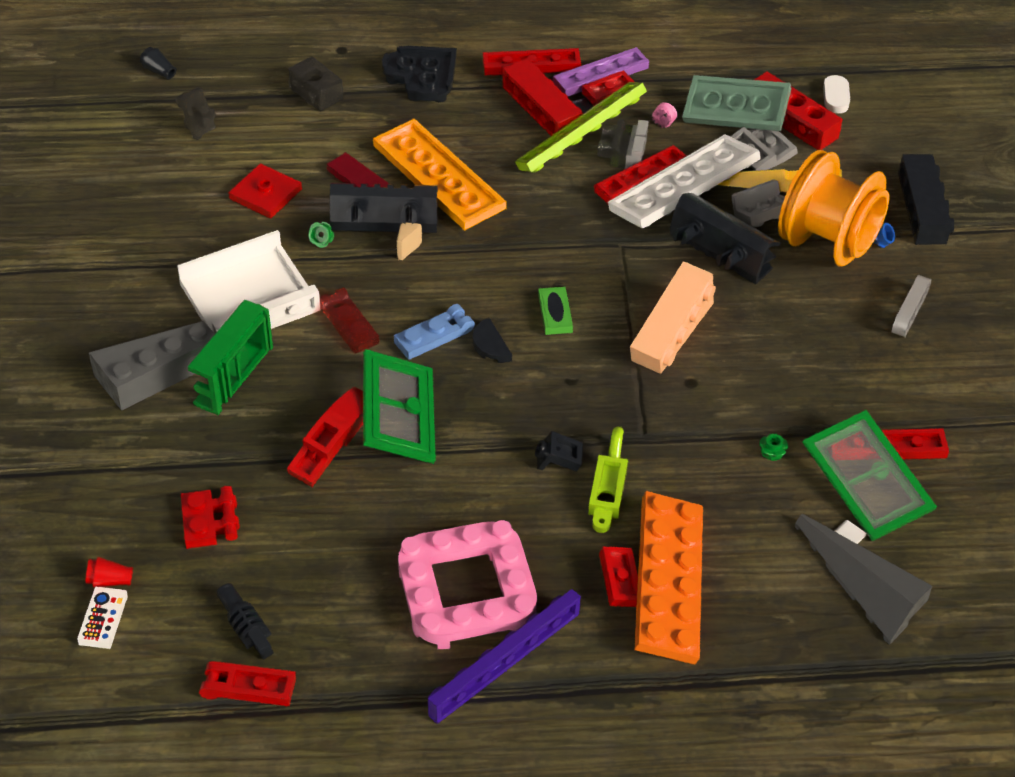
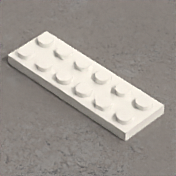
[608,134,760,229]

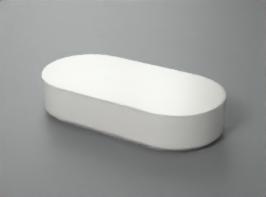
[823,75,850,114]

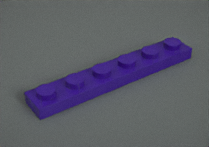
[428,589,581,724]

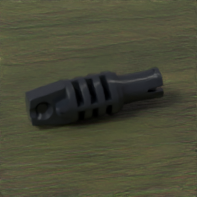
[217,583,274,660]

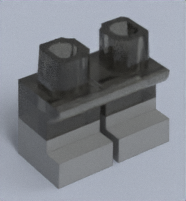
[597,118,649,169]

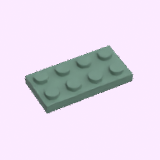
[682,75,792,131]

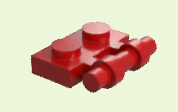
[181,486,240,549]

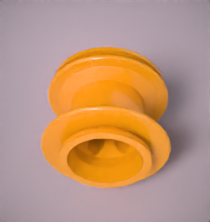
[778,150,889,267]

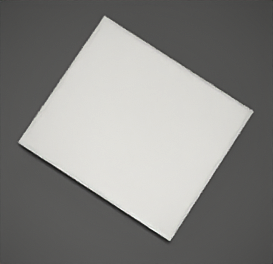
[834,520,867,544]

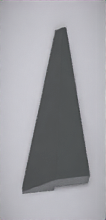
[795,513,932,645]

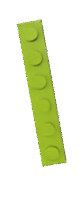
[515,82,647,173]

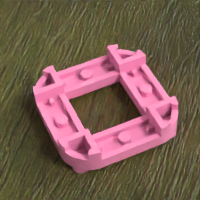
[398,520,537,649]

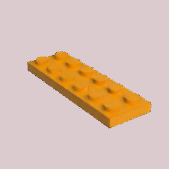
[373,119,506,231]

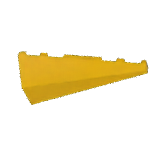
[718,169,842,193]

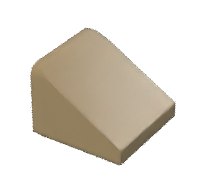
[397,223,422,260]

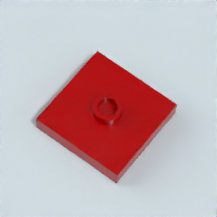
[228,163,302,219]

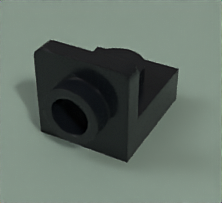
[535,431,583,472]

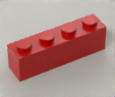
[502,58,583,136]

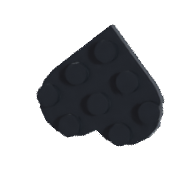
[382,46,457,103]

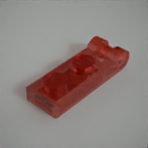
[319,287,379,354]

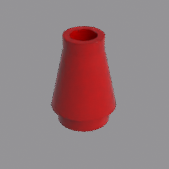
[85,556,133,587]

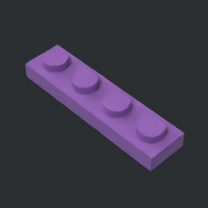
[553,47,649,96]

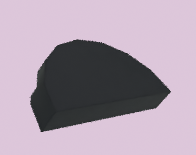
[473,317,512,363]

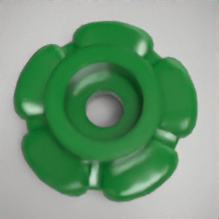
[308,221,334,248]
[759,434,788,461]

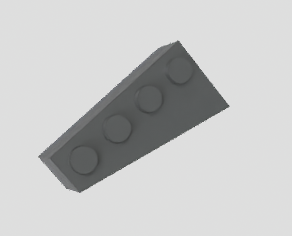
[89,321,215,411]

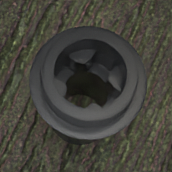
[140,47,177,80]

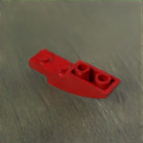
[287,386,363,488]

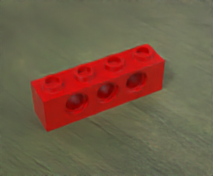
[754,71,843,150]

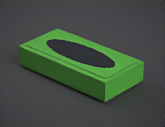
[538,287,573,335]

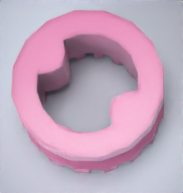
[652,102,677,128]

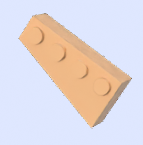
[630,261,716,374]

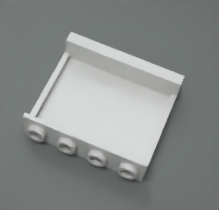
[177,230,321,334]

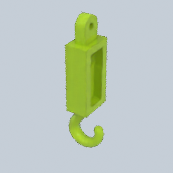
[588,427,628,533]

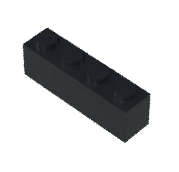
[898,154,954,245]

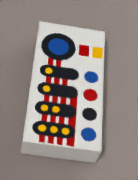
[77,586,128,649]

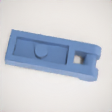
[394,304,475,360]

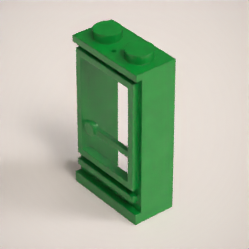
[188,299,273,415]

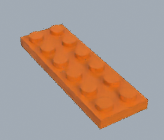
[634,491,703,665]

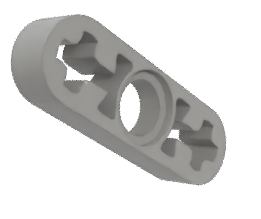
[891,275,932,337]

